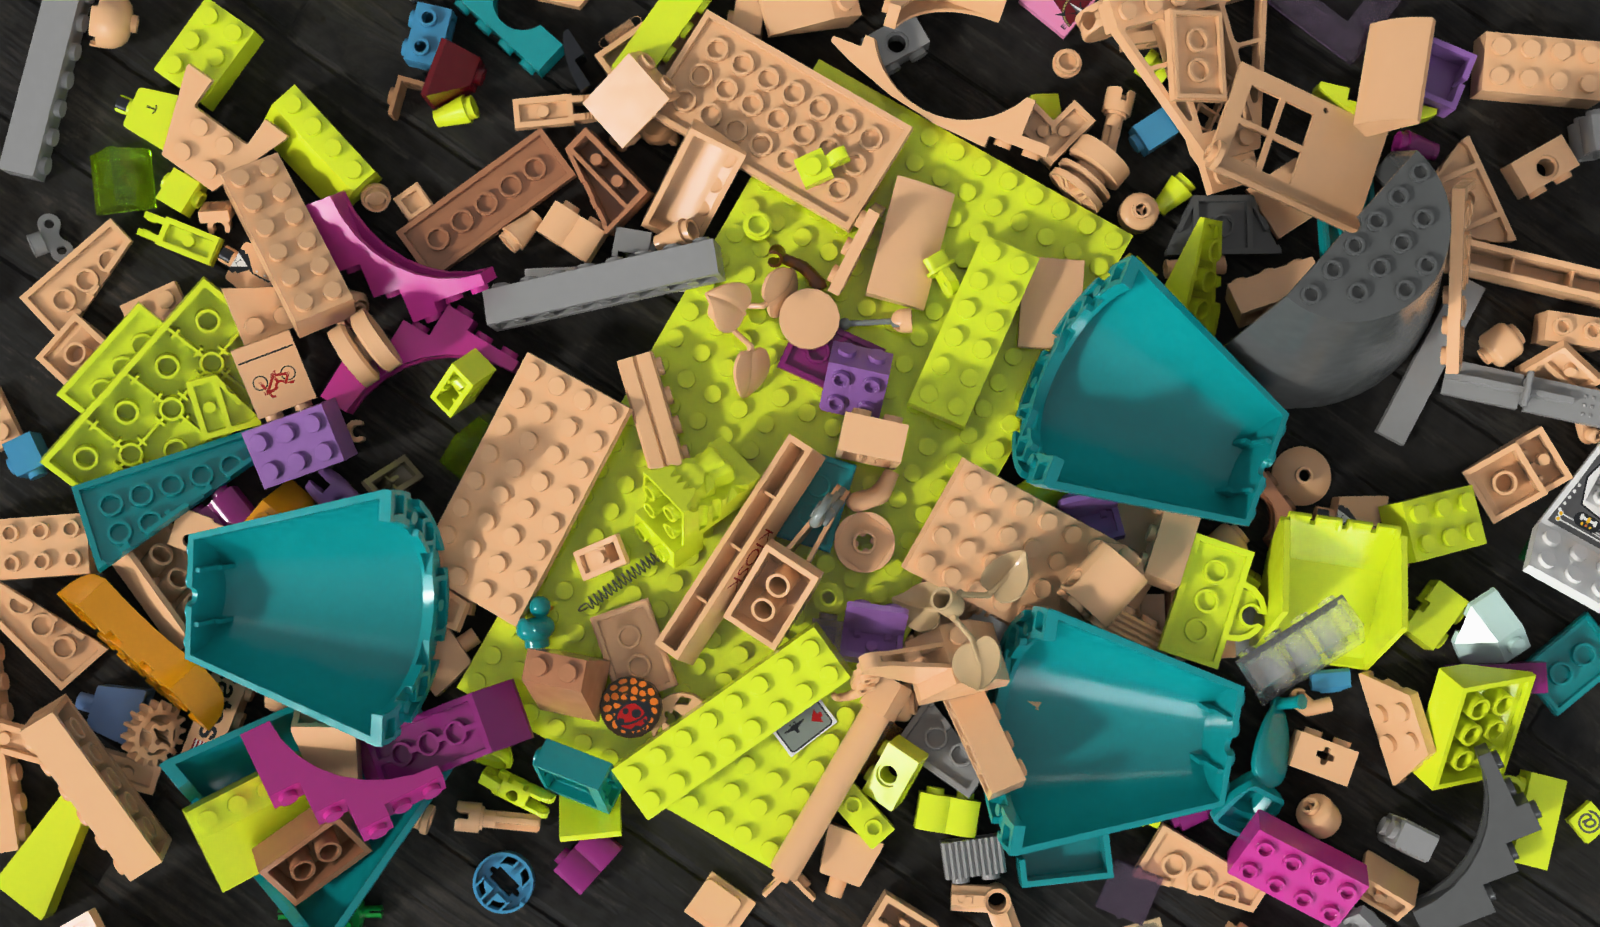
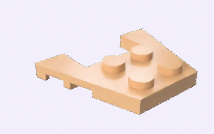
[162,64,290,191]

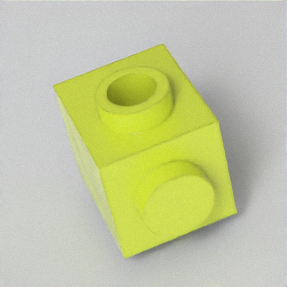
[155,167,208,218]

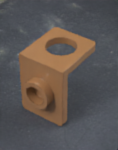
[387,75,425,121]

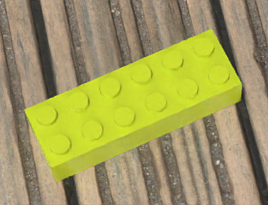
[908,234,1040,430]

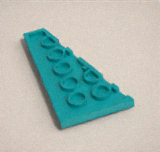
[71,428,254,573]

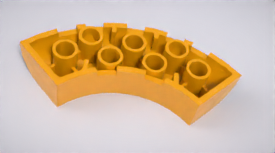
[57,574,224,731]

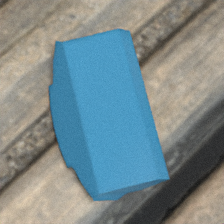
[1309,668,1352,693]

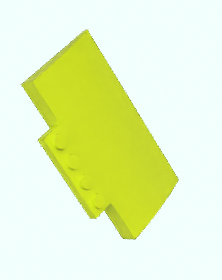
[40,276,254,486]

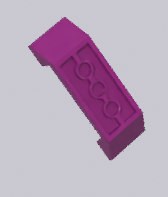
[361,679,534,780]

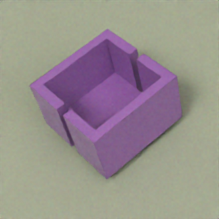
[1423,37,1478,118]

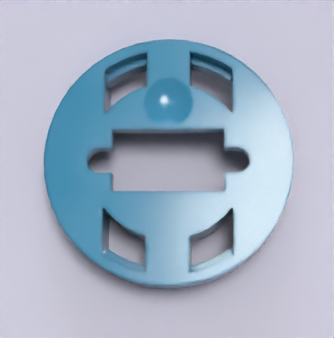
[473,850,535,914]

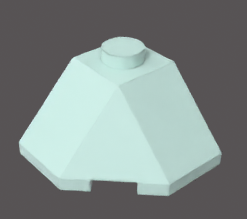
[1451,587,1531,664]

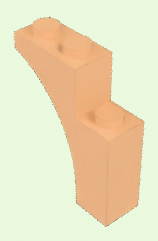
[881,0,1007,29]

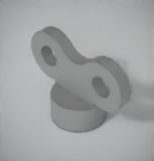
[26,213,74,262]

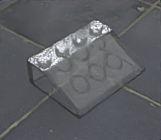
[1235,594,1365,706]

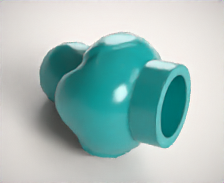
[516,596,555,649]

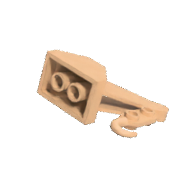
[831,619,1010,706]

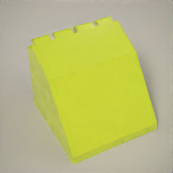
[1249,511,1408,671]

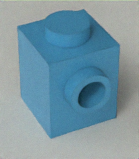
[1128,107,1179,157]
[2,431,48,481]

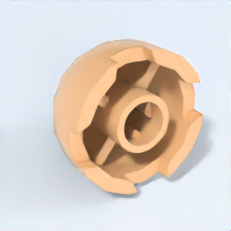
[89,0,139,49]

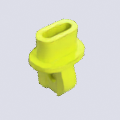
[923,249,960,298]

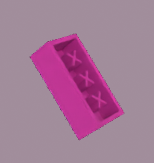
[1227,809,1369,927]

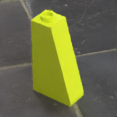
[0,796,89,921]

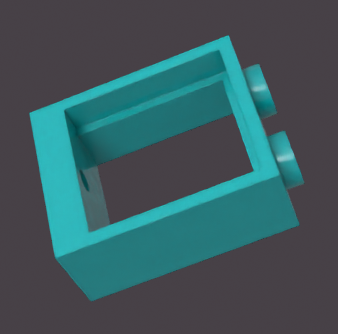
[532,738,623,814]

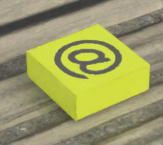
[1565,800,1600,844]

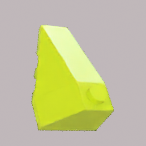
[1165,217,1223,337]

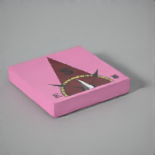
[1018,0,1096,40]

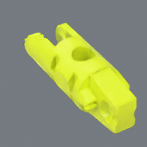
[478,766,557,819]

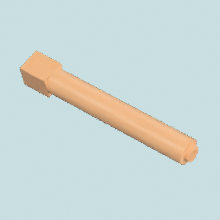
[769,677,912,884]

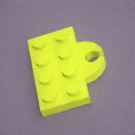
[1156,533,1267,670]

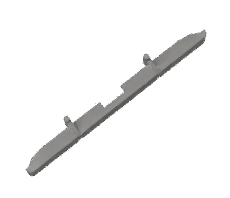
[1440,362,1600,428]

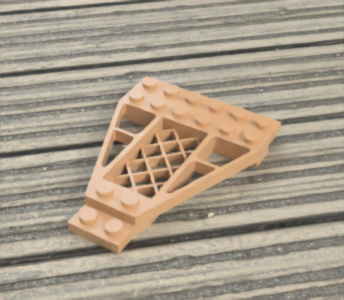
[1098,0,1267,196]

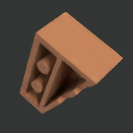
[565,127,655,237]

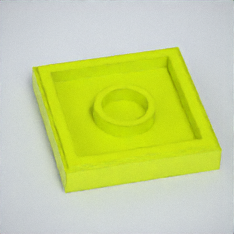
[559,793,622,842]

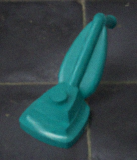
[1210,694,1307,836]

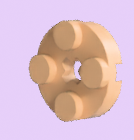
[834,512,895,573]

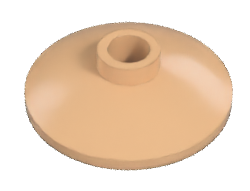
[1271,446,1331,506]

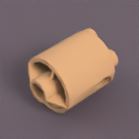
[1056,541,1148,629]

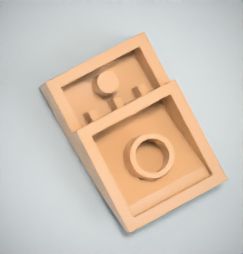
[36,313,106,385]
[1461,425,1573,524]

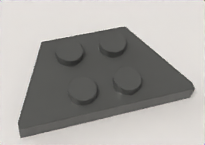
[1164,195,1282,257]

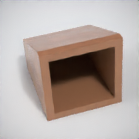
[522,648,611,722]

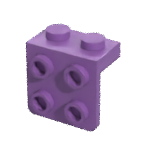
[819,341,893,418]
[1057,493,1126,540]
[839,599,909,663]

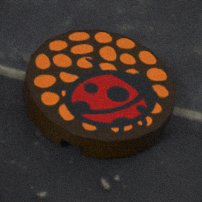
[600,675,663,738]

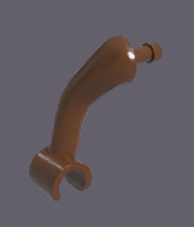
[768,244,827,290]

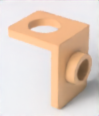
[762,873,816,902]

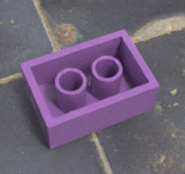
[241,398,358,490]

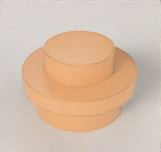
[1052,48,1082,79]
[360,183,391,212]

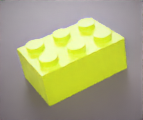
[154,0,265,112]
[1378,485,1487,564]

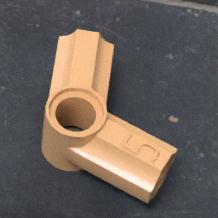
[950,882,1021,927]

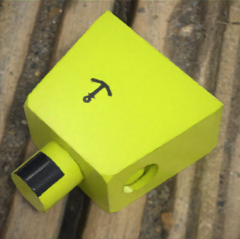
[115,88,178,151]

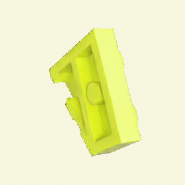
[185,373,261,440]

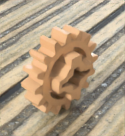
[120,699,186,767]

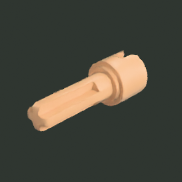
[1100,86,1136,152]
[454,800,541,833]

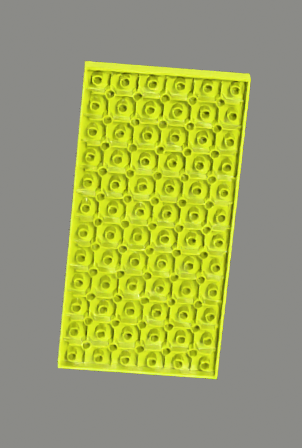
[457,59,1133,869]

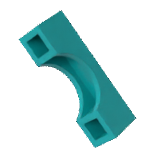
[454,0,565,78]

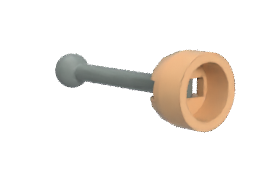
[839,308,913,333]

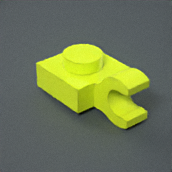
[794,145,851,190]

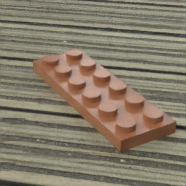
[396,127,577,271]

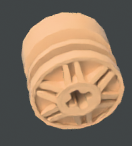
[1049,134,1130,214]

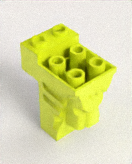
[634,436,761,569]

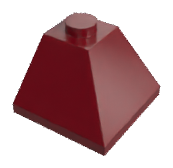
[420,38,487,110]

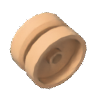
[327,308,403,388]

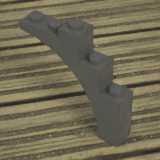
[1412,743,1542,927]

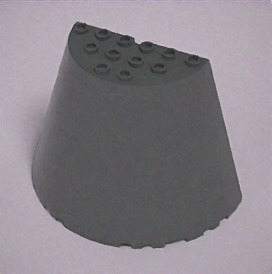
[1224,150,1451,409]

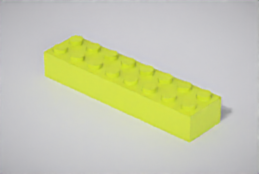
[611,621,853,820]

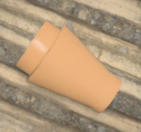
[499,210,542,253]
[653,218,700,250]

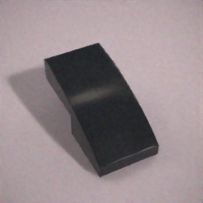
[563,29,593,95]

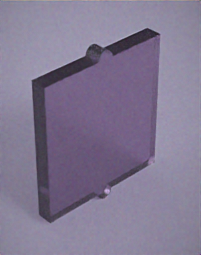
[1095,858,1163,926]

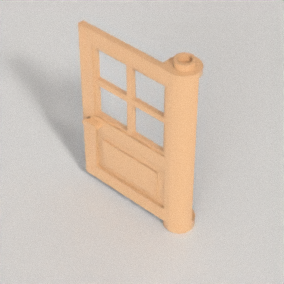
[1203,61,1389,233]

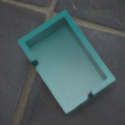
[1015,834,1114,888]

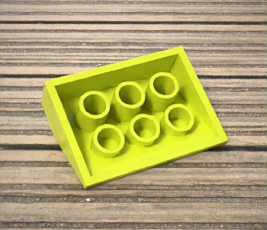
[1412,664,1536,791]
[181,751,310,893]

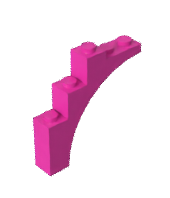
[305,190,497,323]
[320,305,521,414]
[240,721,447,842]

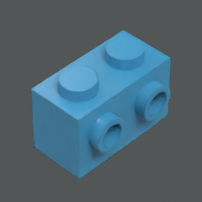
[401,2,457,71]

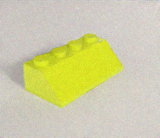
[264,84,382,206]

